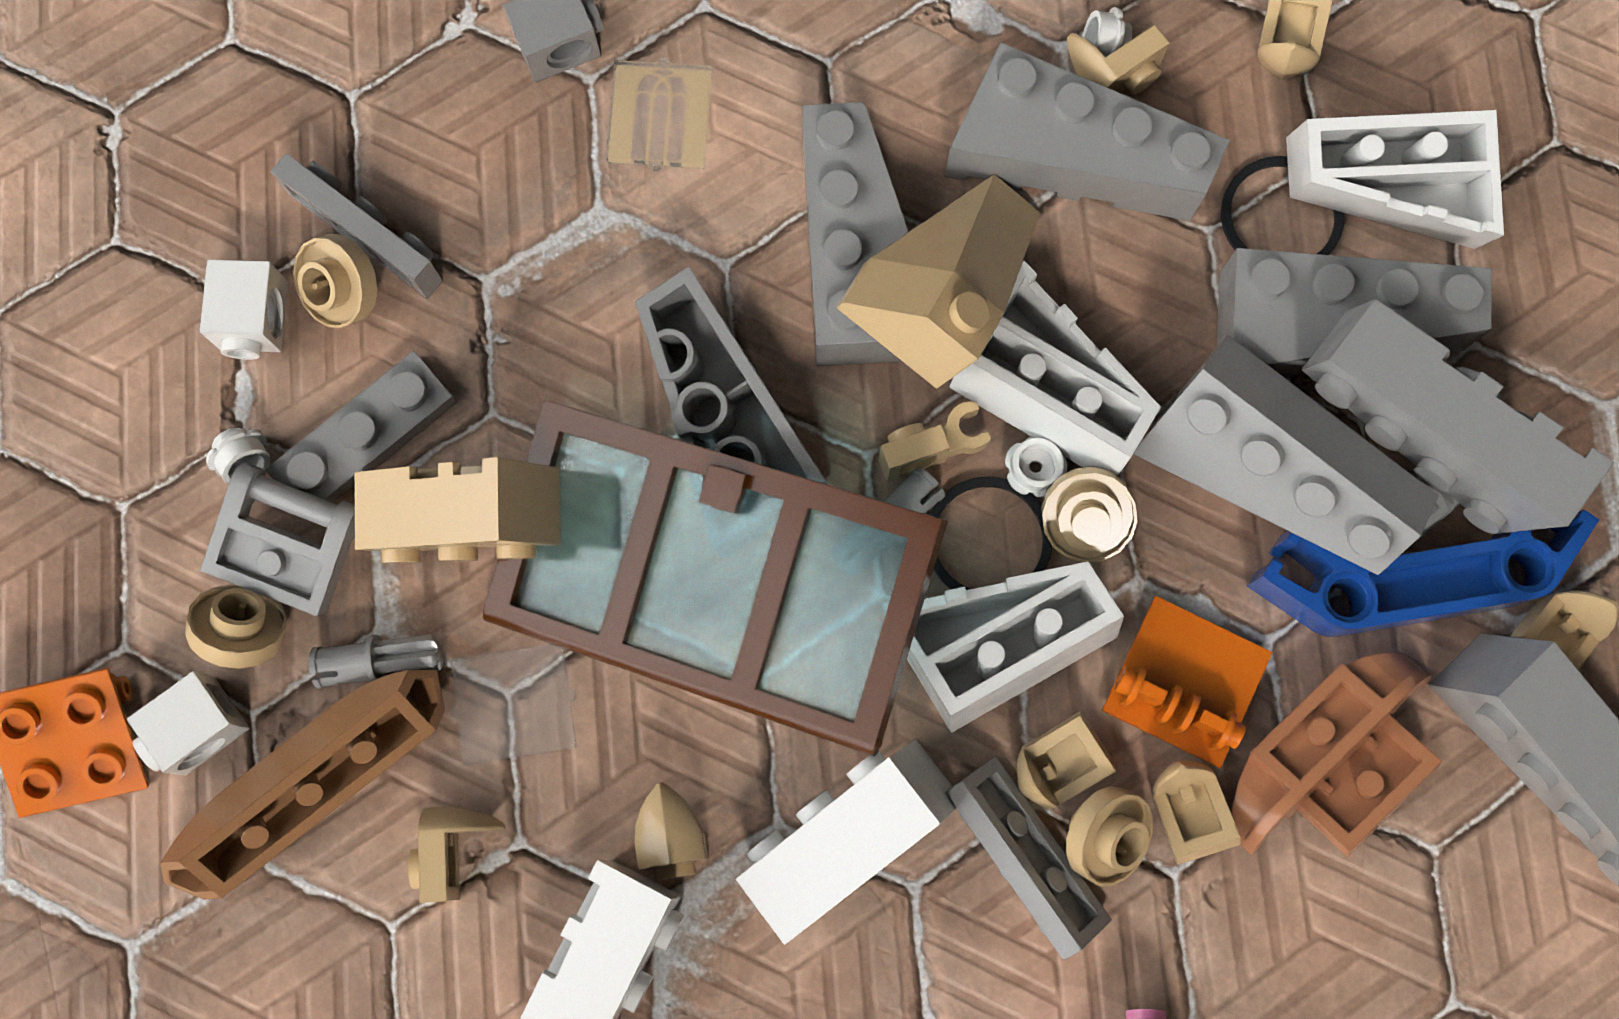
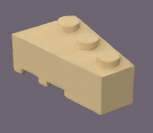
[354,457,561,563]

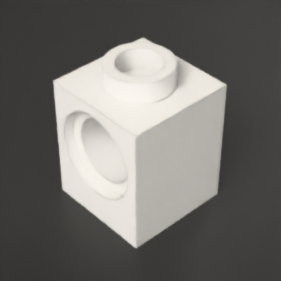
[200,260,288,360]
[126,671,250,776]

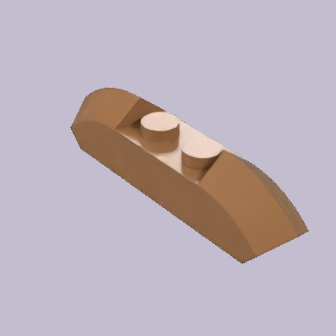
[160,670,445,900]

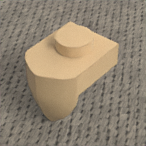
[1257,0,1333,80]
[1067,25,1170,95]
[1510,590,1618,670]
[1016,711,1117,808]
[1152,760,1241,865]
[635,783,709,881]
[408,806,505,903]

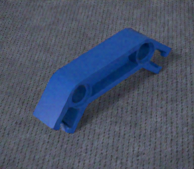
[1247,509,1600,637]

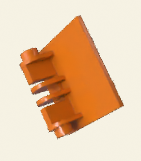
[1101,595,1273,769]
[0,667,149,818]

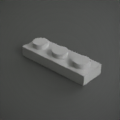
[270,153,443,299]
[265,351,457,503]
[945,756,1112,960]

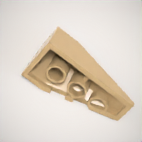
[836,174,1040,389]

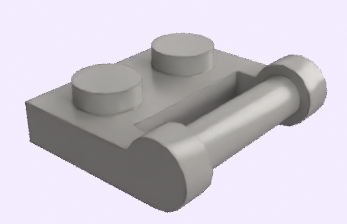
[200,462,355,616]

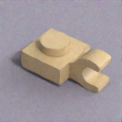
[878,401,991,482]

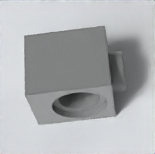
[503,0,604,83]

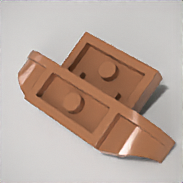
[1231,652,1442,858]

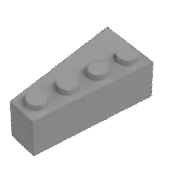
[944,42,1230,221]
[802,102,908,366]
[1217,248,1492,379]
[635,267,829,558]
[1302,299,1614,534]
[1133,335,1439,575]
[1428,634,1619,886]

